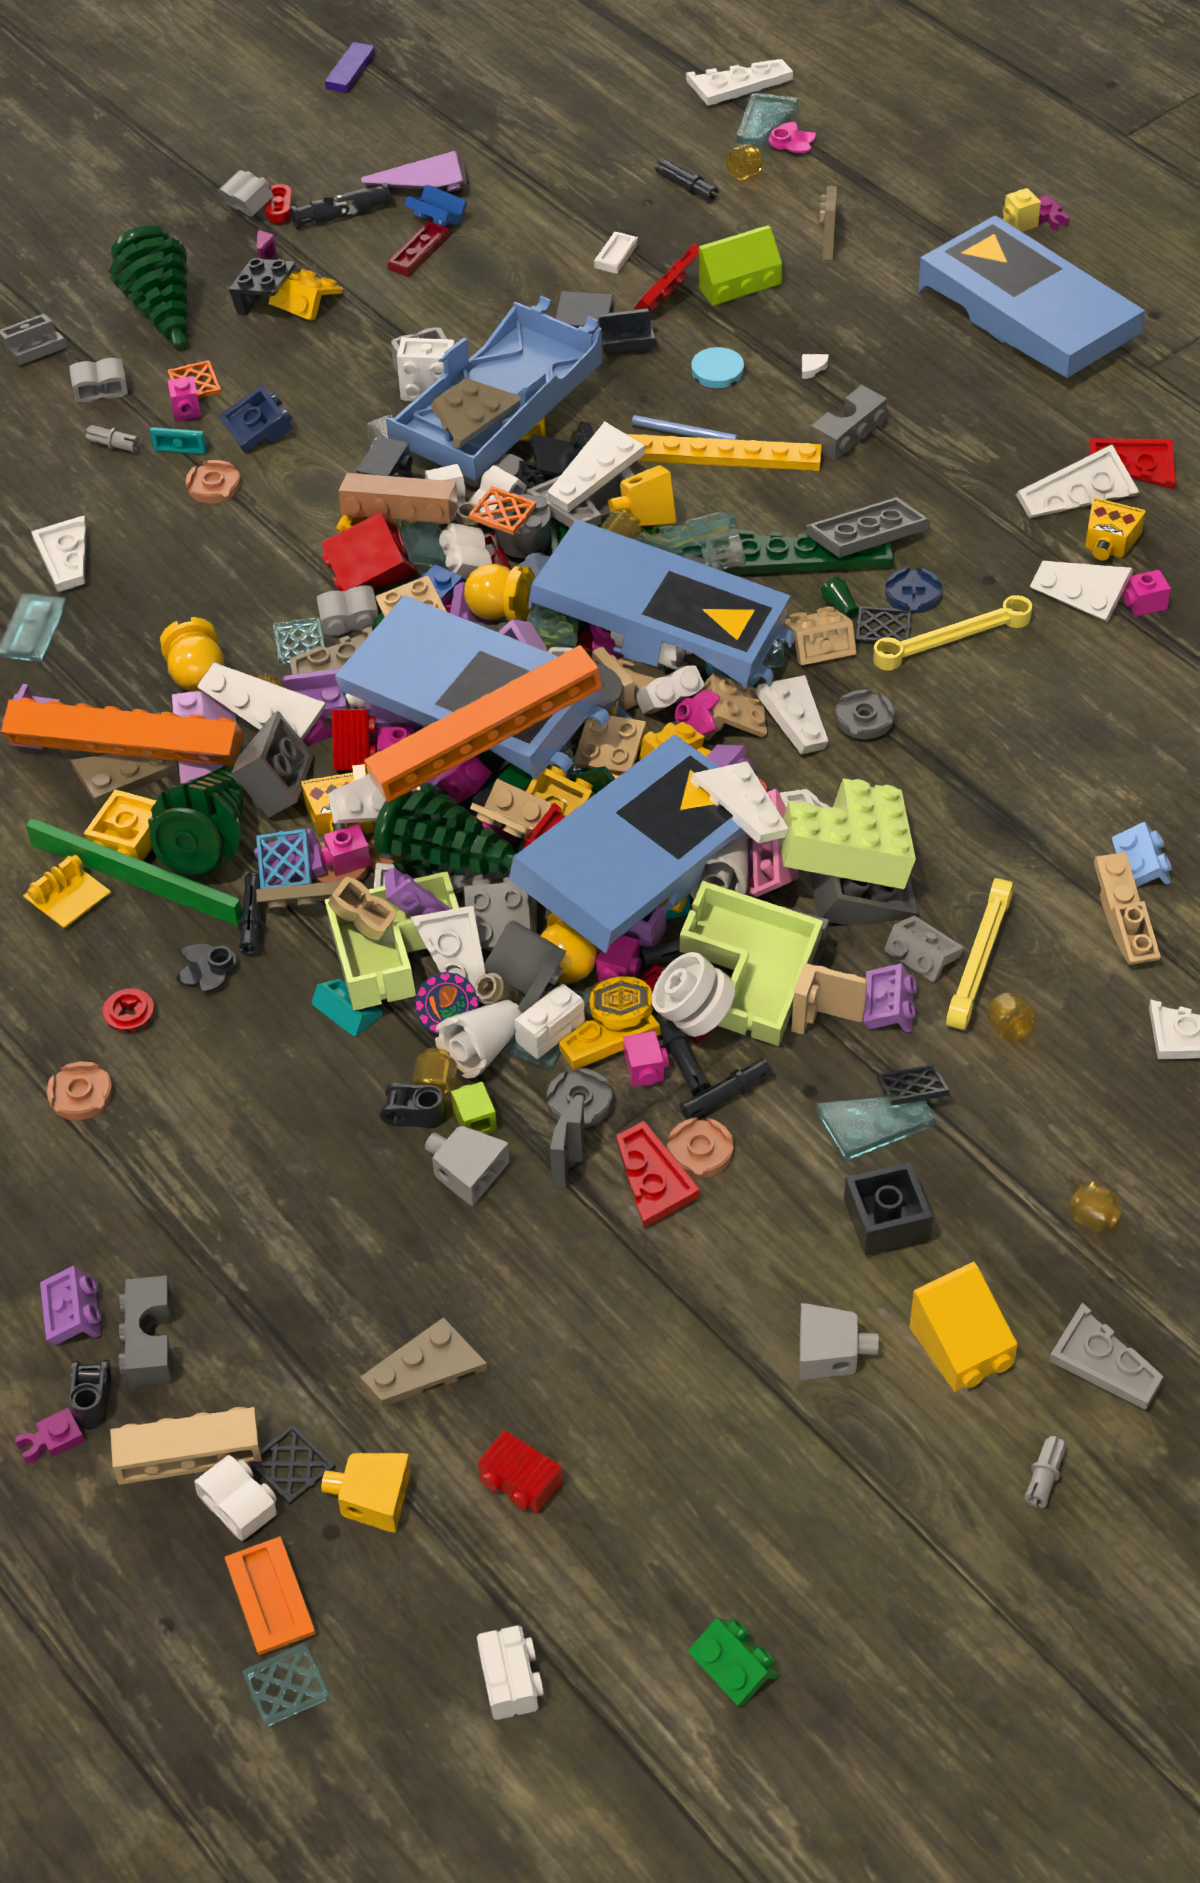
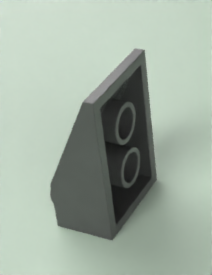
[232,711,314,818]
[809,871,919,926]

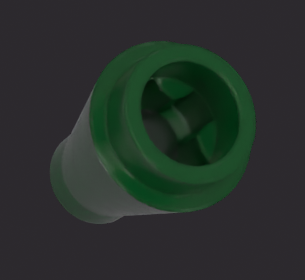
[821,577,859,619]

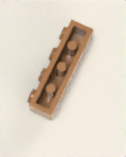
[338,473,458,524]

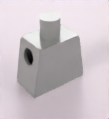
[425,1126,510,1206]
[799,1303,879,1380]

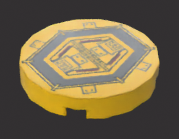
[589,976,653,1029]

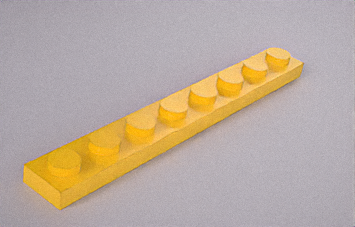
[626,434,822,471]

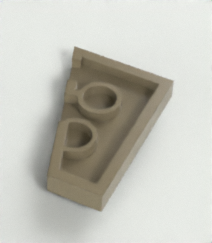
[819,186,837,260]
[290,626,373,675]
[71,754,178,806]
[256,881,367,909]
[360,1317,488,1408]

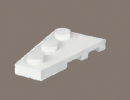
[755,675,828,754]
[410,906,486,1002]

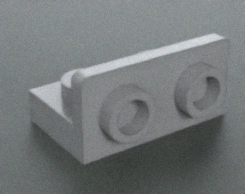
[885,915,964,982]

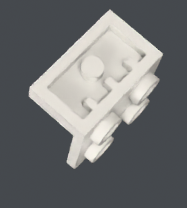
[397,338,455,401]

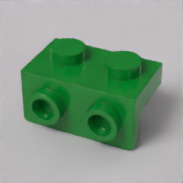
[687,1618,780,1707]

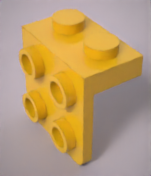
[269,269,343,320]

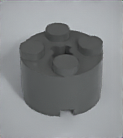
[494,493,551,558]

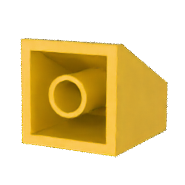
[909,1262,1018,1392]

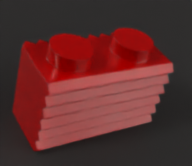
[332,709,377,770]
[478,1430,563,1513]

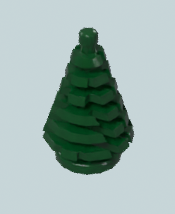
[108,225,188,350]
[148,766,244,875]
[374,783,518,878]

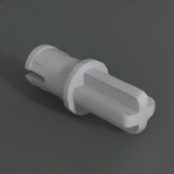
[86,425,140,453]
[1024,1436,1066,1508]

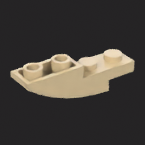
[1094,852,1161,965]

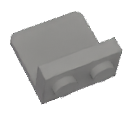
[464,877,531,949]

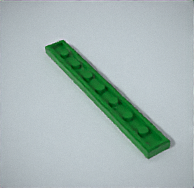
[25,818,243,926]

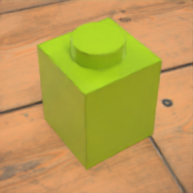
[451,1082,497,1134]

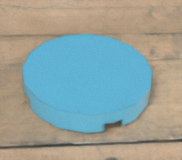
[692,347,744,389]

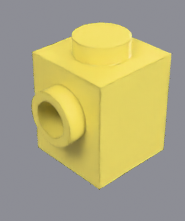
[1003,188,1041,232]

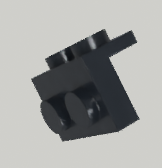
[598,309,656,354]

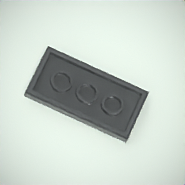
[806,497,931,558]

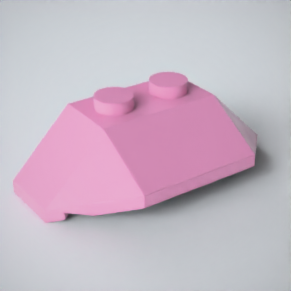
[745,789,799,897]

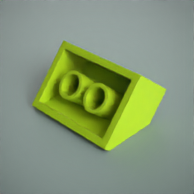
[699,225,782,306]

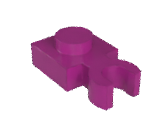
[1038,195,1069,231]
[14,1408,85,1464]

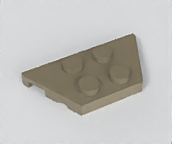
[431,378,521,449]

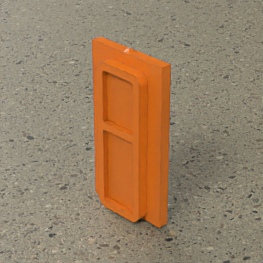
[224,1536,316,1656]

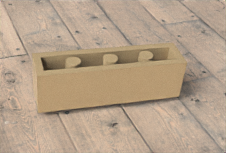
[110,1407,262,1485]

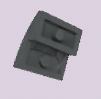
[0,314,67,365]
[550,1095,585,1189]

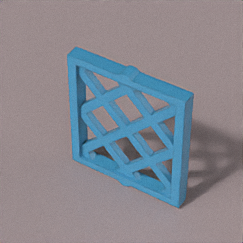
[256,829,312,889]

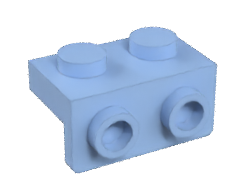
[1112,822,1172,887]

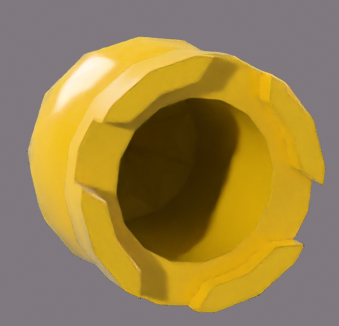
[464,563,536,622]
[160,617,225,691]
[540,912,601,985]

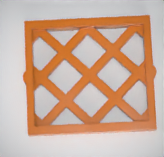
[167,360,221,399]
[469,486,536,535]

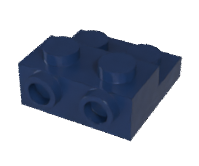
[219,385,293,453]

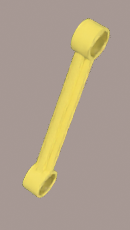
[873,595,1032,671]
[946,878,1014,1031]

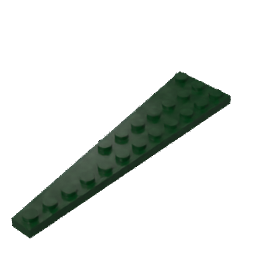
[551,518,893,575]

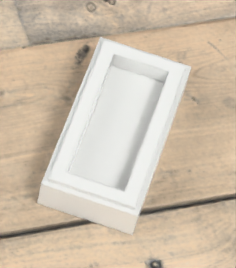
[594,232,638,274]

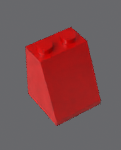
[321,512,418,592]

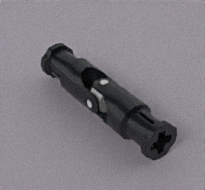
[290,183,392,229]

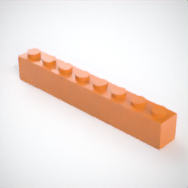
[364,645,603,803]
[1,698,244,767]

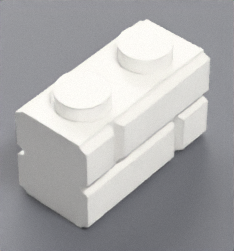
[514,983,585,1059]
[477,1625,543,1720]

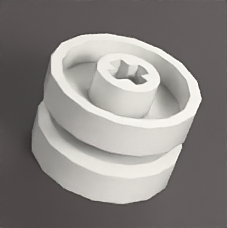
[652,952,735,1037]

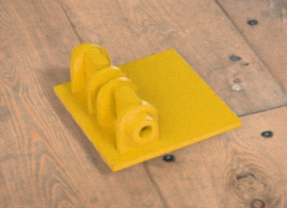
[23,855,111,929]

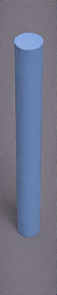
[632,415,738,440]

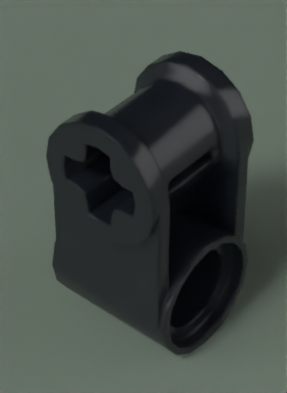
[380,1082,446,1129]
[69,1360,112,1430]

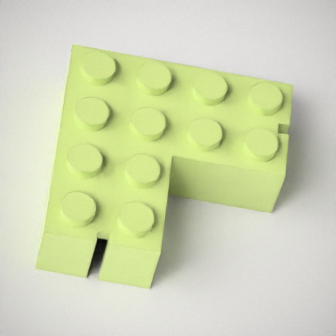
[780,778,916,889]
[325,871,459,1011]
[680,881,823,1047]

